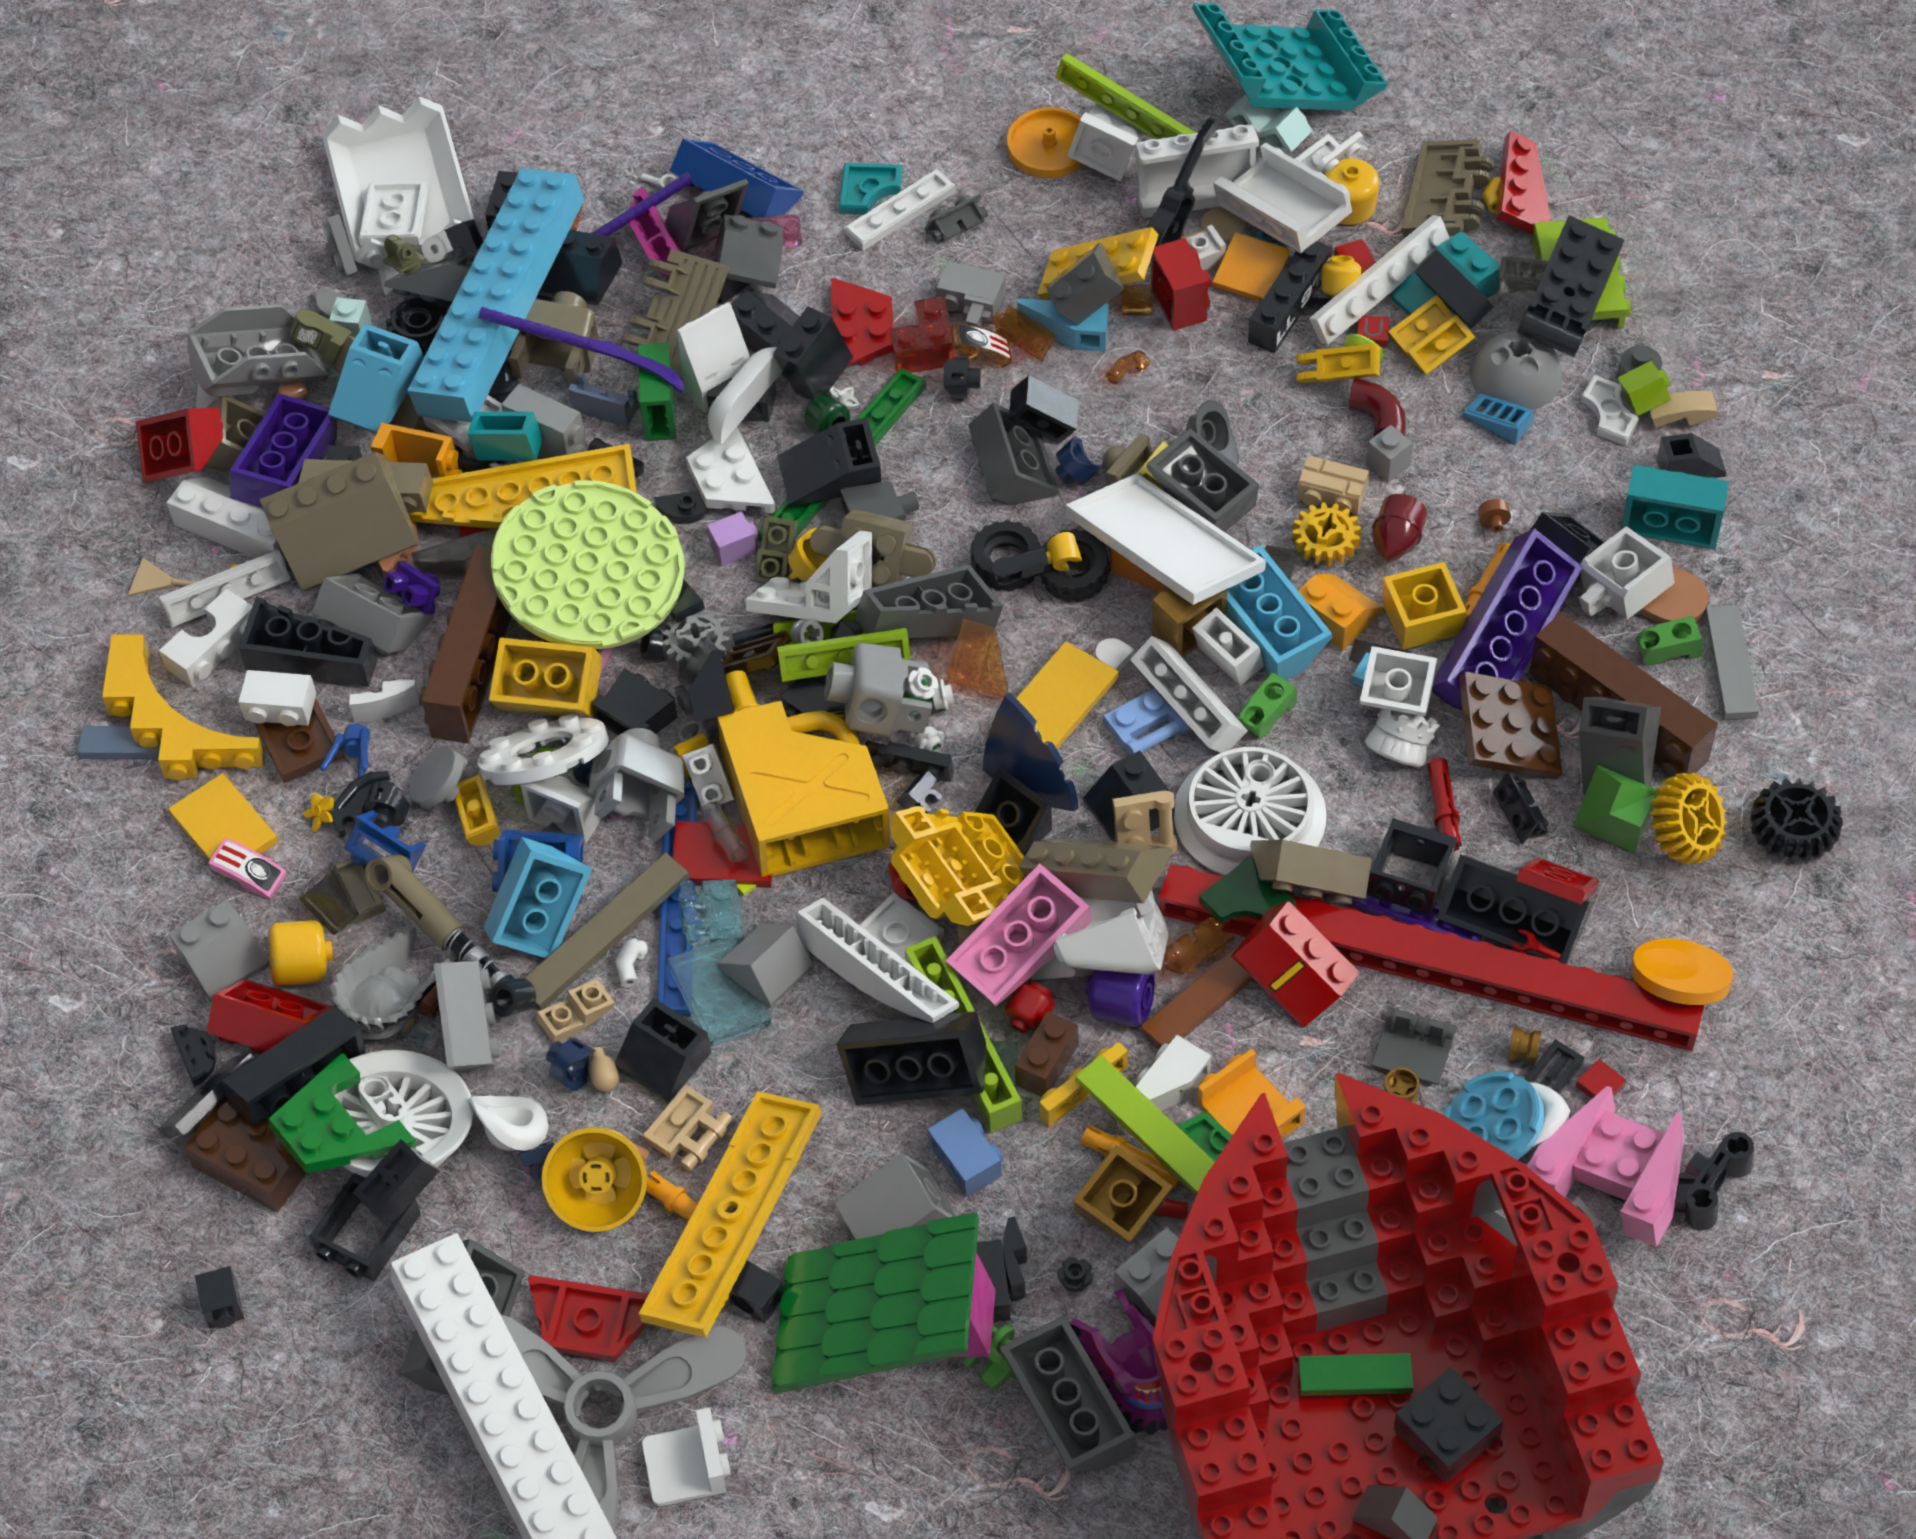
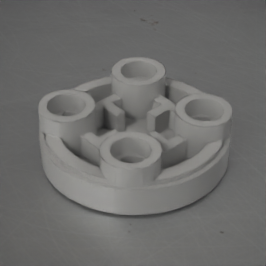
[409,746,467,810]

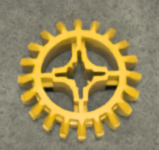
[1649,773,1728,864]

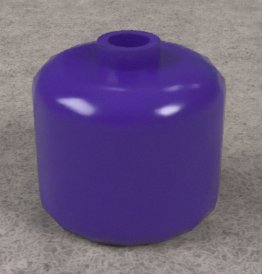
[1085,970,1155,1027]

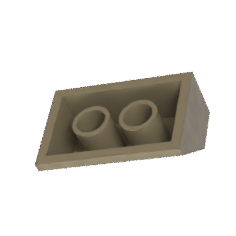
[1250,839,1372,904]

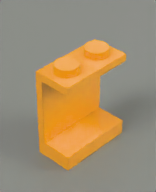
[371,423,463,477]
[1197,1049,1306,1139]

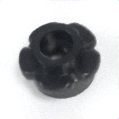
[1057,1257,1093,1292]

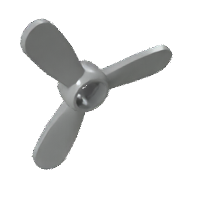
[501,1315,746,1534]

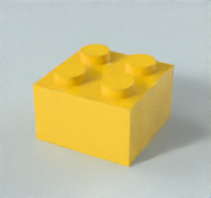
[1381,562,1467,650]

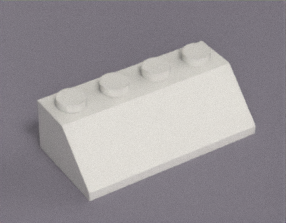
[166,477,286,561]

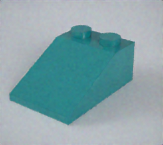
[1390,231,1502,315]

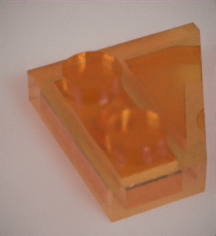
[946,619,1009,698]

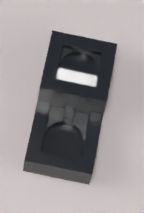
[1004,1216,1027,1302]

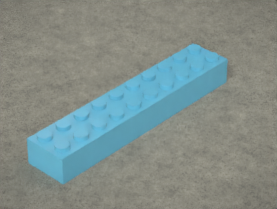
[407,168,585,423]

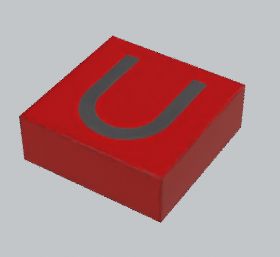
[1357,315,1390,347]

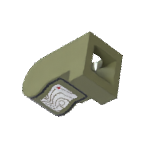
[288,309,352,366]

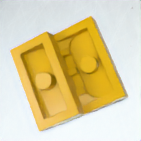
[1388,295,1475,376]

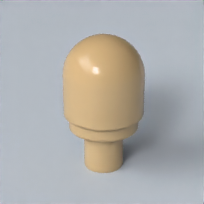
[588,1047,619,1092]

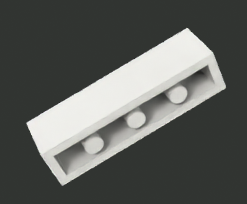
[1130,636,1248,753]

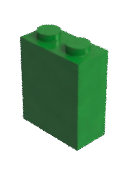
[638,343,677,441]

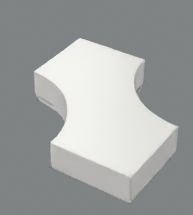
[1580,375,1639,447]

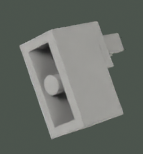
[937,261,1006,329]

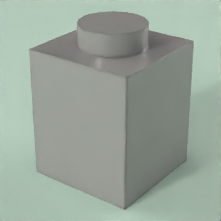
[1366,425,1413,483]

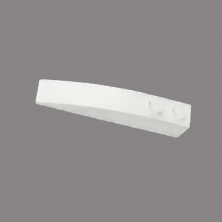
[797,898,959,1023]

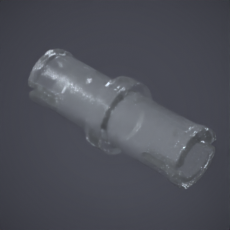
[701,801,749,863]

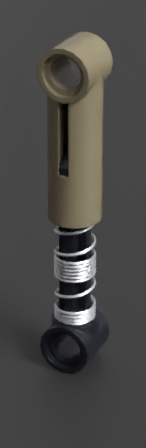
[365,854,536,1017]

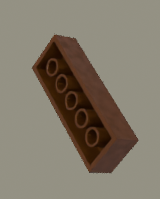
[419,545,512,744]
[1529,612,1718,777]

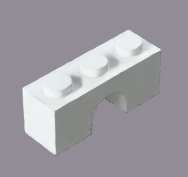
[159,588,253,688]

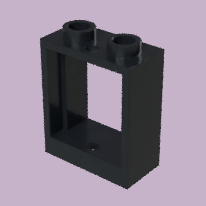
[1366,818,1457,915]
[309,1173,421,1282]

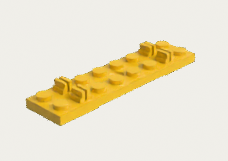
[639,1091,822,1338]

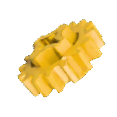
[1292,502,1361,566]

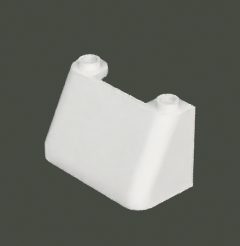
[1054,890,1168,975]

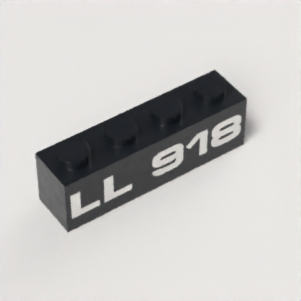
[1248,241,1332,353]

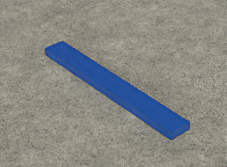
[657,783,698,1017]

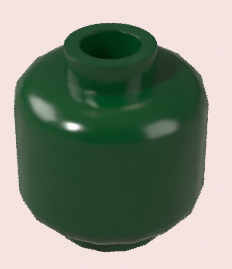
[804,395,850,434]

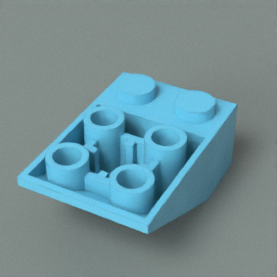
[328,323,424,434]

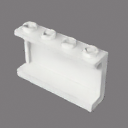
[1136,124,1259,218]
[1213,143,1352,253]

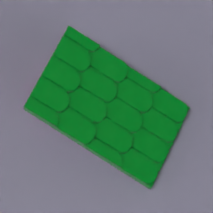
[771,1212,996,1394]

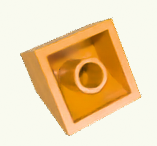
[1298,574,1384,651]

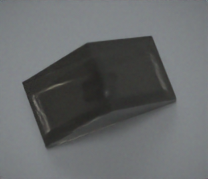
[299,863,360,935]

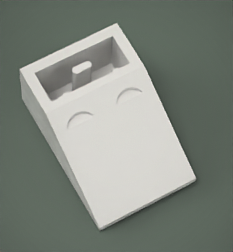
[677,302,750,413]

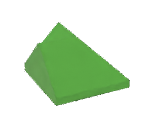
[1573,765,1657,853]

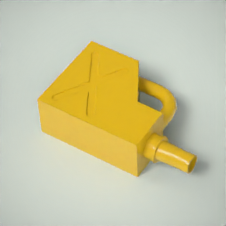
[717,670,890,877]

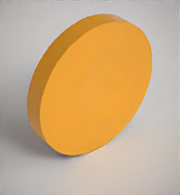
[1007,107,1084,178]
[1631,938,1734,1005]

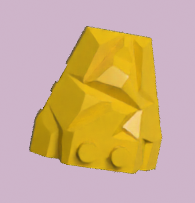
[891,806,1025,926]

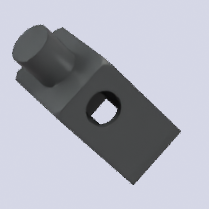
[840,481,919,521]

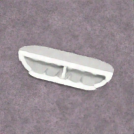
[708,347,783,445]

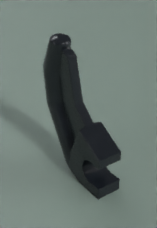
[333,771,391,838]

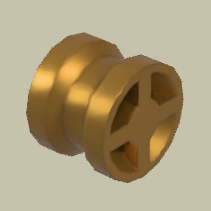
[1507,1026,1541,1065]

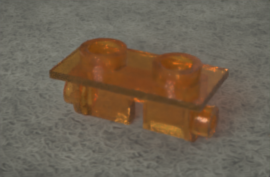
[992,305,1056,362]
[1164,916,1235,975]

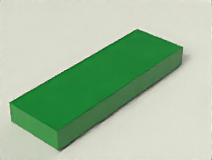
[1298,1353,1414,1396]

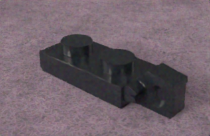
[865,741,954,782]

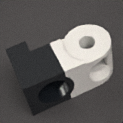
[422,219,483,262]

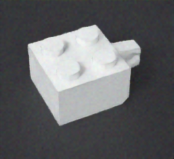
[1580,526,1675,620]

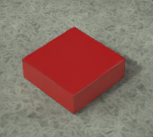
[1576,1059,1626,1099]

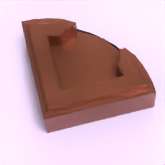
[418,985,440,1017]

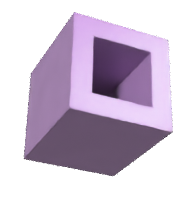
[707,511,759,566]

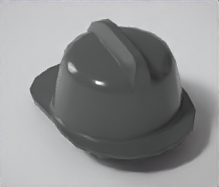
[1186,400,1239,466]

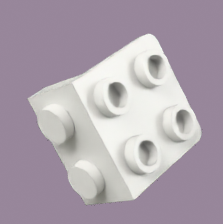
[1295,131,1363,174]
[642,1407,731,1506]

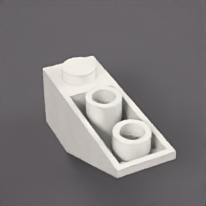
[1117,1035,1211,1129]

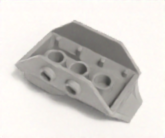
[188,304,331,397]

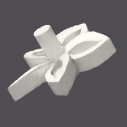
[830,387,860,410]

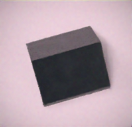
[974,768,1052,857]

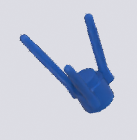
[320,724,370,778]

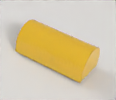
[455,774,500,846]

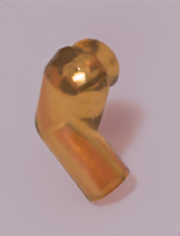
[1106,350,1150,384]

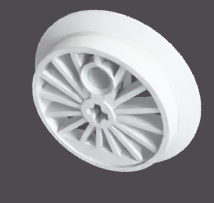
[1174,747,1327,876]
[334,1050,473,1177]

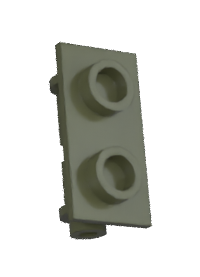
[382,234,427,274]

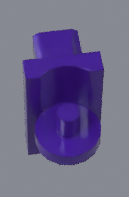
[383,561,440,615]

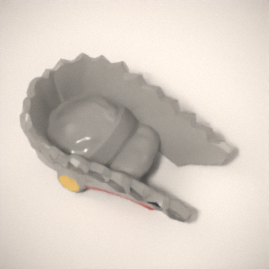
[329,926,458,1040]

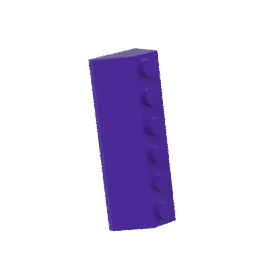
[1432,528,1583,710]

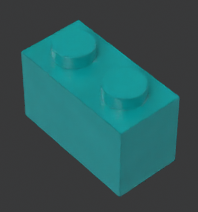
[467,411,544,460]

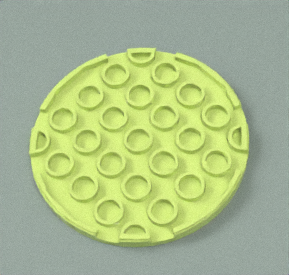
[491,480,685,649]

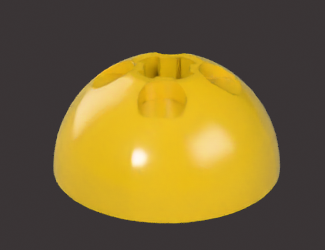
[542,1127,647,1232]

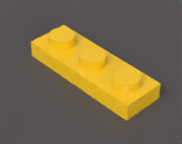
[1039,1042,1128,1127]

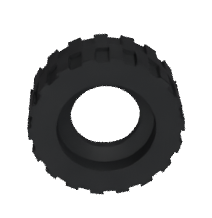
[971,520,1041,592]
[1040,529,1110,602]

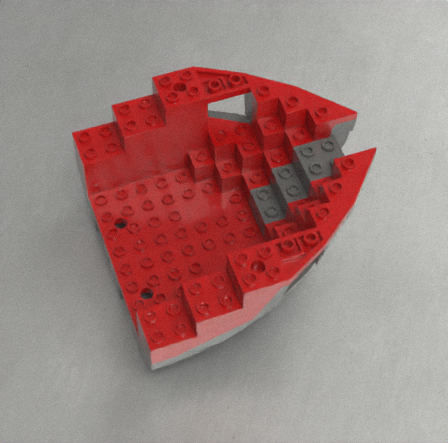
[1152,1073,1664,1539]

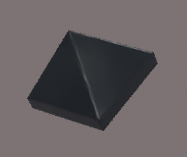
[830,620,863,639]

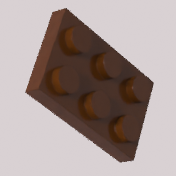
[254,698,344,783]

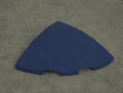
[983,692,1079,812]

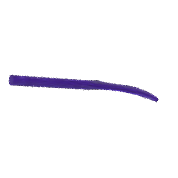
[592,172,693,236]
[478,307,684,394]

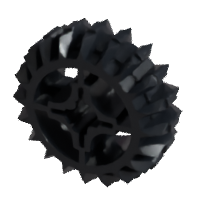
[1750,777,1843,864]

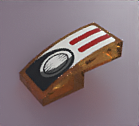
[950,322,1012,368]

